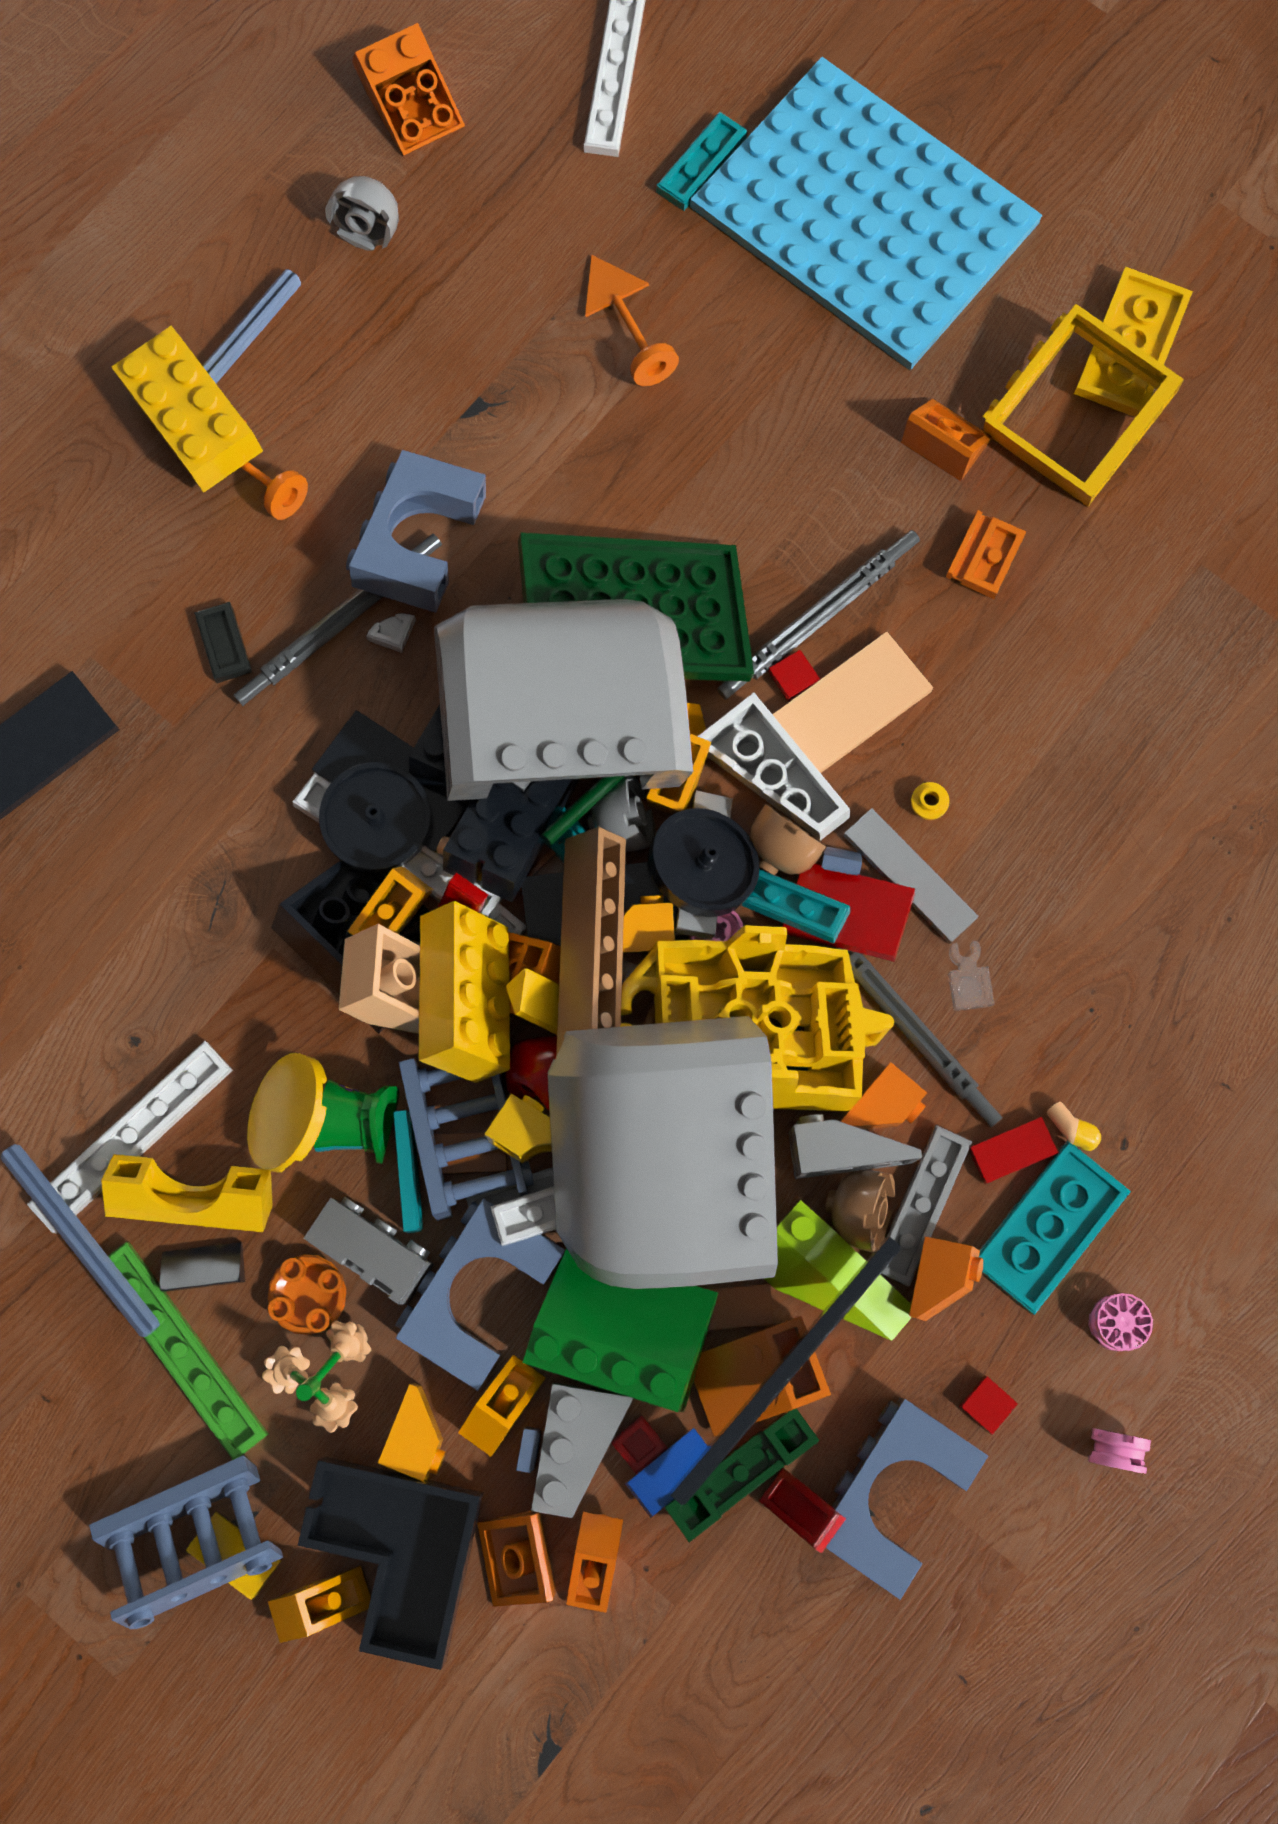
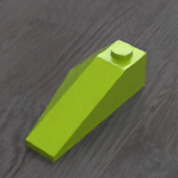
[763,1200,912,1341]

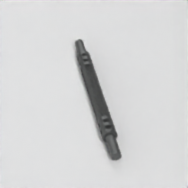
[717,530,920,700]
[233,533,442,706]
[831,946,1003,1127]

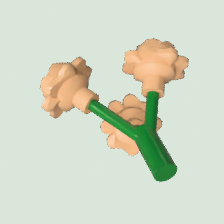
[262,1321,371,1433]

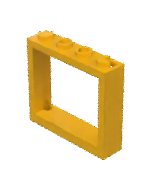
[983,304,1184,507]

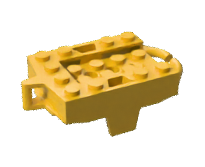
[620,925,894,1111]

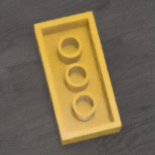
[111,325,263,493]
[419,901,510,1083]

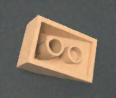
[339,924,420,1034]

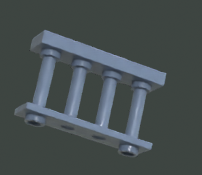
[399,1058,534,1221]
[89,1455,283,1629]

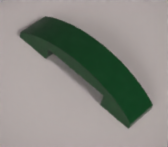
[664,1408,820,1543]

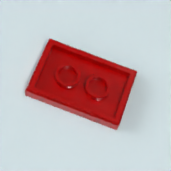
[782,864,915,962]

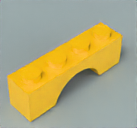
[485,1094,552,1163]
[101,1154,273,1232]

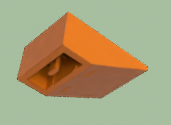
[352,23,465,156]
[694,1316,831,1436]

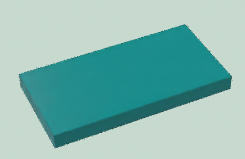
[979,1141,1131,1315]

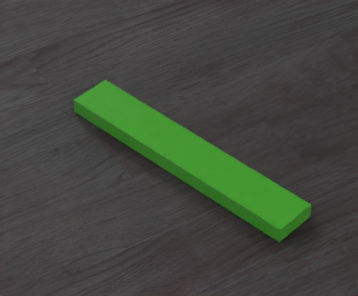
[108,1242,269,1460]

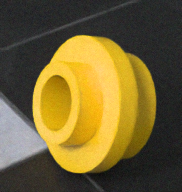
[911,782,949,820]

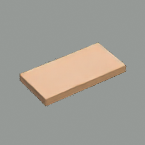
[772,632,933,773]

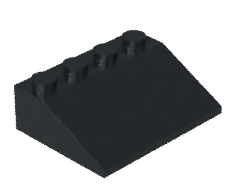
[271,861,430,1034]

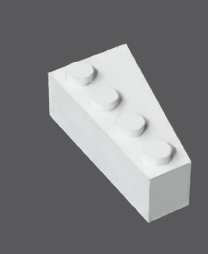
[698,693,850,841]

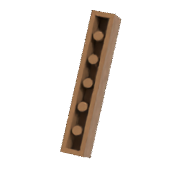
[556,827,626,1057]

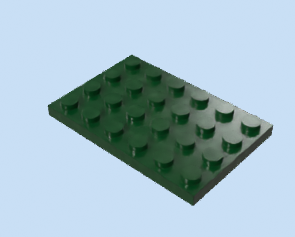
[518,532,754,682]

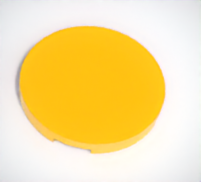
[247,1053,327,1173]

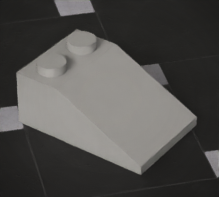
[788,1114,922,1179]

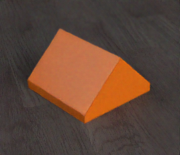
[901,399,992,481]
[477,1510,556,1607]

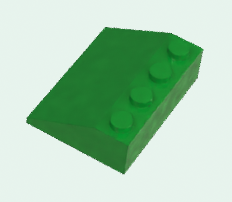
[522,1248,719,1412]

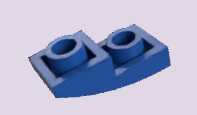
[625,1428,708,1518]

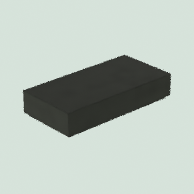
[194,602,252,683]

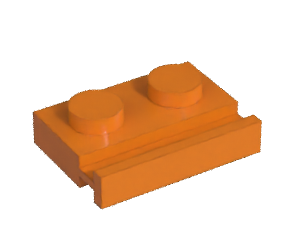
[946,510,1026,599]

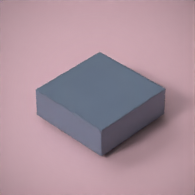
[822,846,862,876]
[516,1426,542,1473]

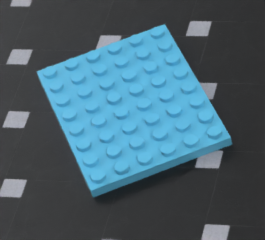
[690,57,1042,370]

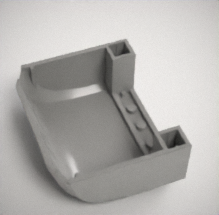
[434,599,693,801]
[547,1016,778,1289]

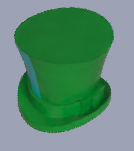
[314,1079,400,1164]

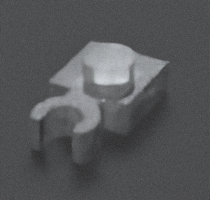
[948,941,995,1011]

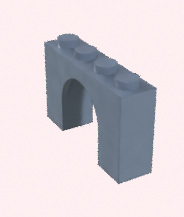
[346,450,486,613]
[395,1198,565,1391]
[826,1397,988,1600]

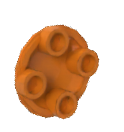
[267,1254,347,1335]

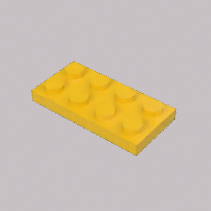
[1074,266,1193,417]

